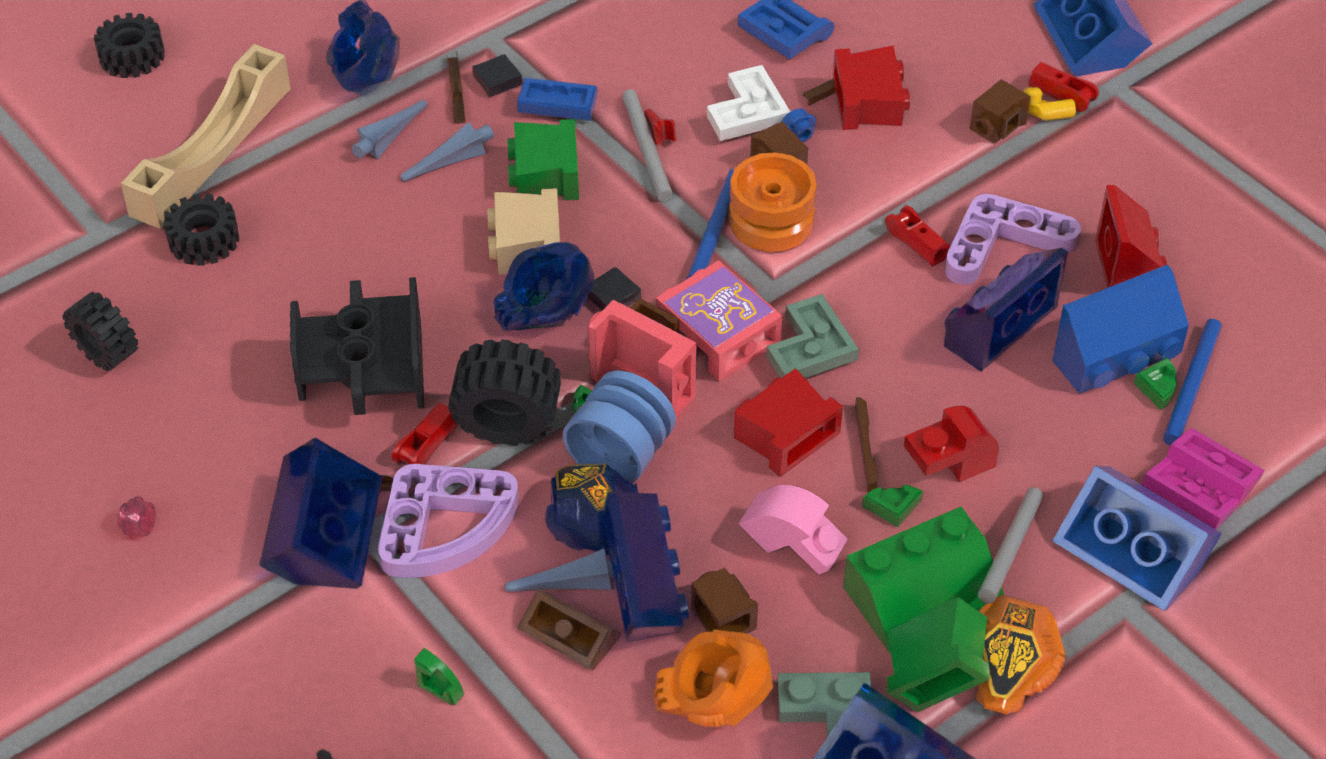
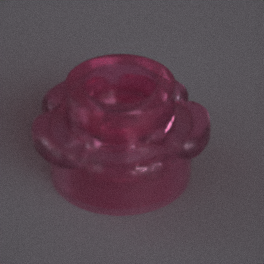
[117,496,156,539]

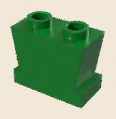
[507,119,579,201]
[887,597,990,712]

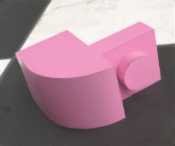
[738,485,848,574]

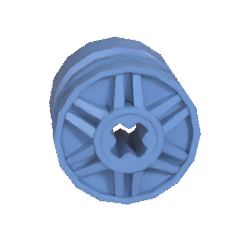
[563,370,676,486]

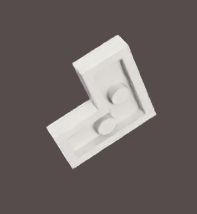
[707,65,790,141]

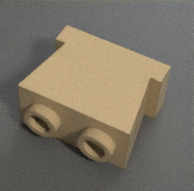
[487,189,562,276]

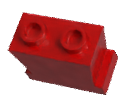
[832,45,910,130]
[734,368,843,477]

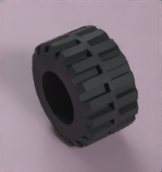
[448,339,561,446]

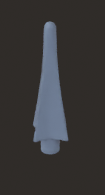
[352,100,427,160]
[400,122,494,181]
[505,549,627,592]

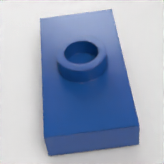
[517,78,598,121]

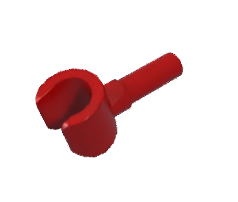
[644,109,676,145]

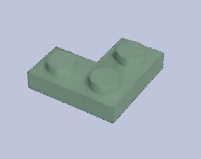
[766,294,859,378]
[777,672,876,759]

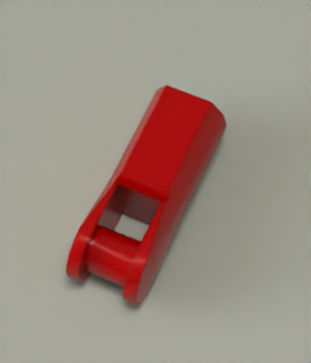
[1029,62,1099,112]
[885,205,950,267]
[392,402,458,465]

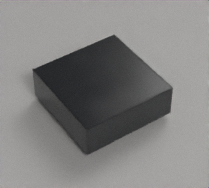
[472,54,522,97]
[585,267,641,311]

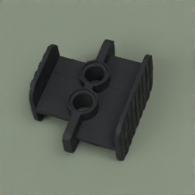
[290,277,424,415]

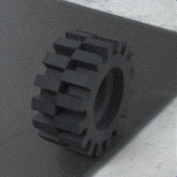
[94,13,165,78]
[164,193,239,266]
[62,291,138,371]

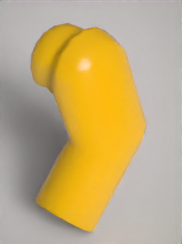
[1023,87,1076,121]

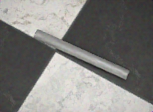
[622,89,673,202]
[978,487,1043,604]

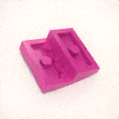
[1141,428,1265,530]

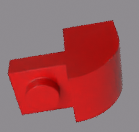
[904,406,999,482]

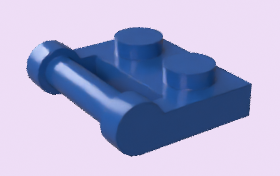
[738,0,834,59]

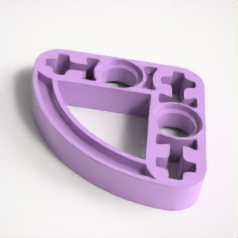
[378,464,519,578]

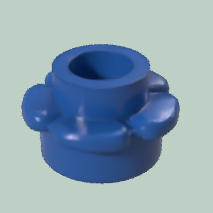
[781,108,816,142]

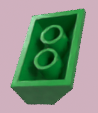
[843,506,1004,653]

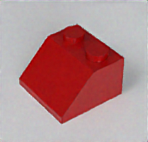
[1095,185,1167,288]

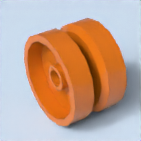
[729,152,817,252]

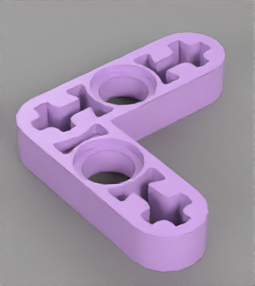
[945,194,1081,285]

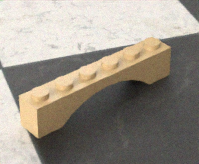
[121,44,291,229]

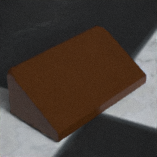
[517,588,621,670]

